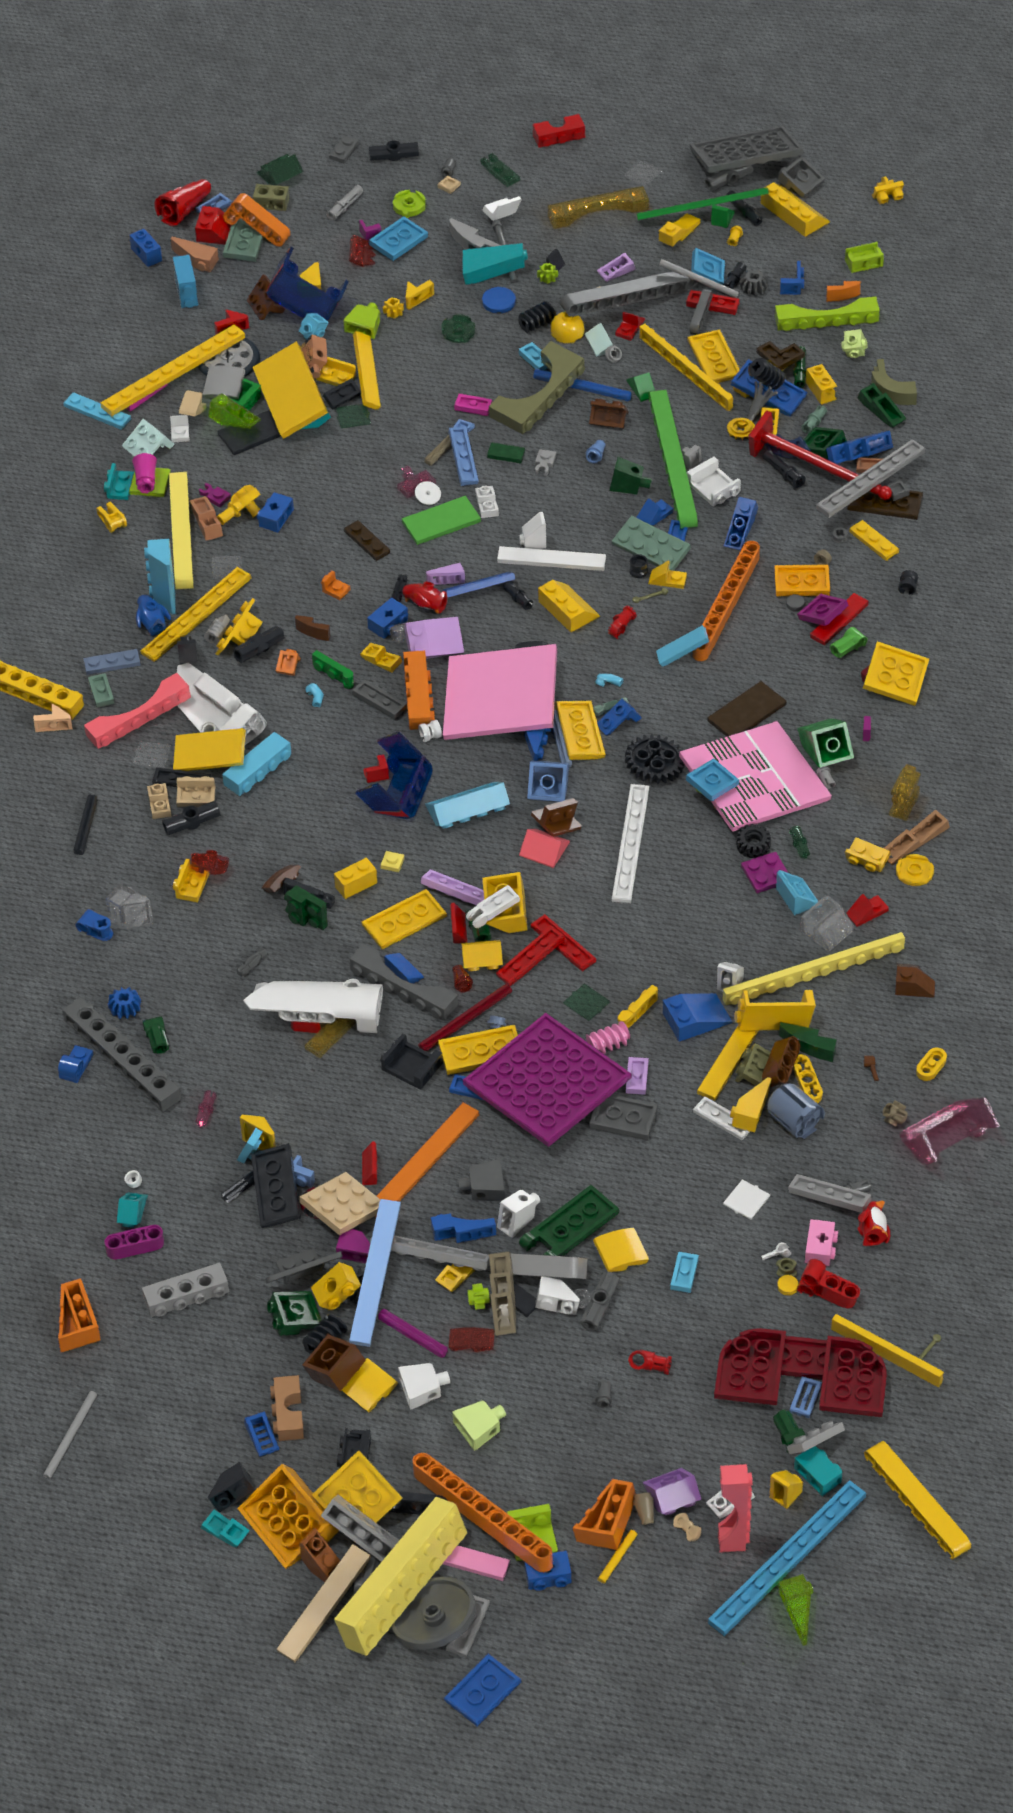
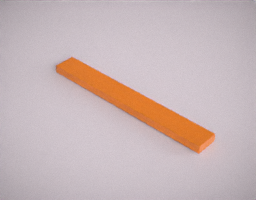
[375,1102,479,1217]

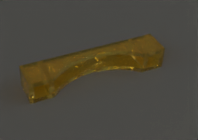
[548,186,649,229]

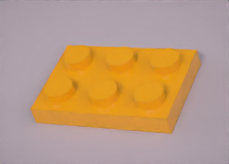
[774,565,830,596]

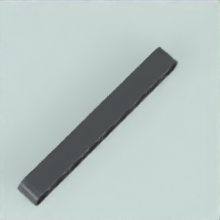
[560,269,698,317]

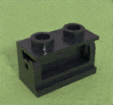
[337,1428,371,1468]

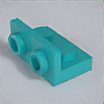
[104,463,134,500]

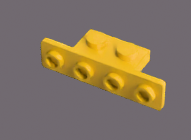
[215,598,263,656]

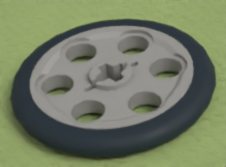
[197,338,260,377]

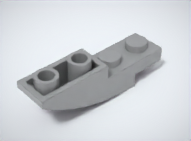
[449,218,502,250]

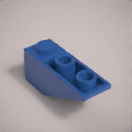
[724,497,758,550]
[524,728,551,761]

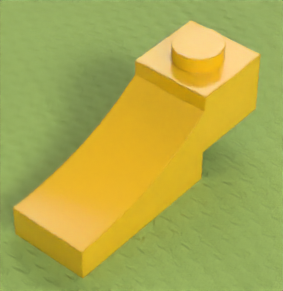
[659,213,700,247]

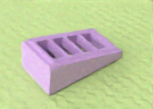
[597,253,636,282]
[426,563,465,585]

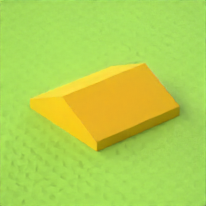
[240,1115,276,1151]

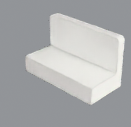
[482,197,522,221]

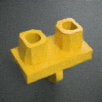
[872,176,904,204]

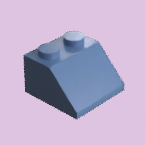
[527,760,569,802]

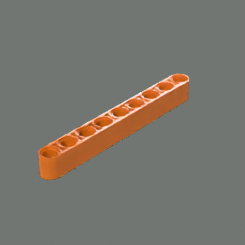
[692,541,760,661]
[412,1453,553,1572]

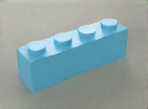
[222,732,291,796]

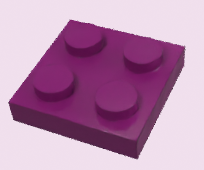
[797,594,849,626]
[741,852,788,893]

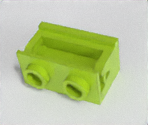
[845,242,884,273]

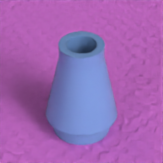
[586,440,605,463]

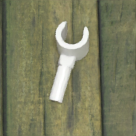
[761,1242,791,1260]

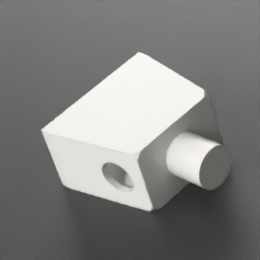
[497,1190,540,1238]
[398,1363,450,1410]

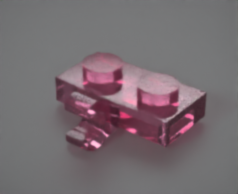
[397,465,436,498]

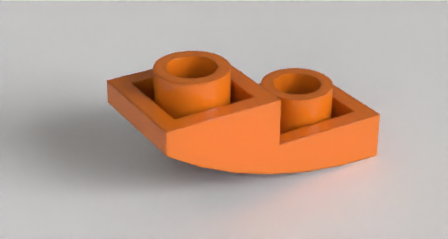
[826,281,861,302]

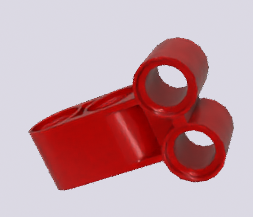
[797,1259,860,1308]

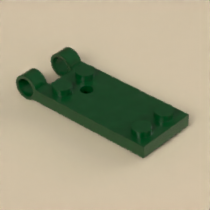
[519,1185,619,1256]

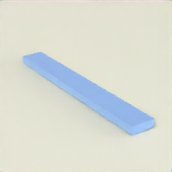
[349,1199,401,1347]

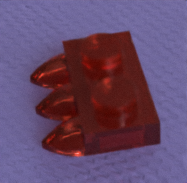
[349,234,376,267]

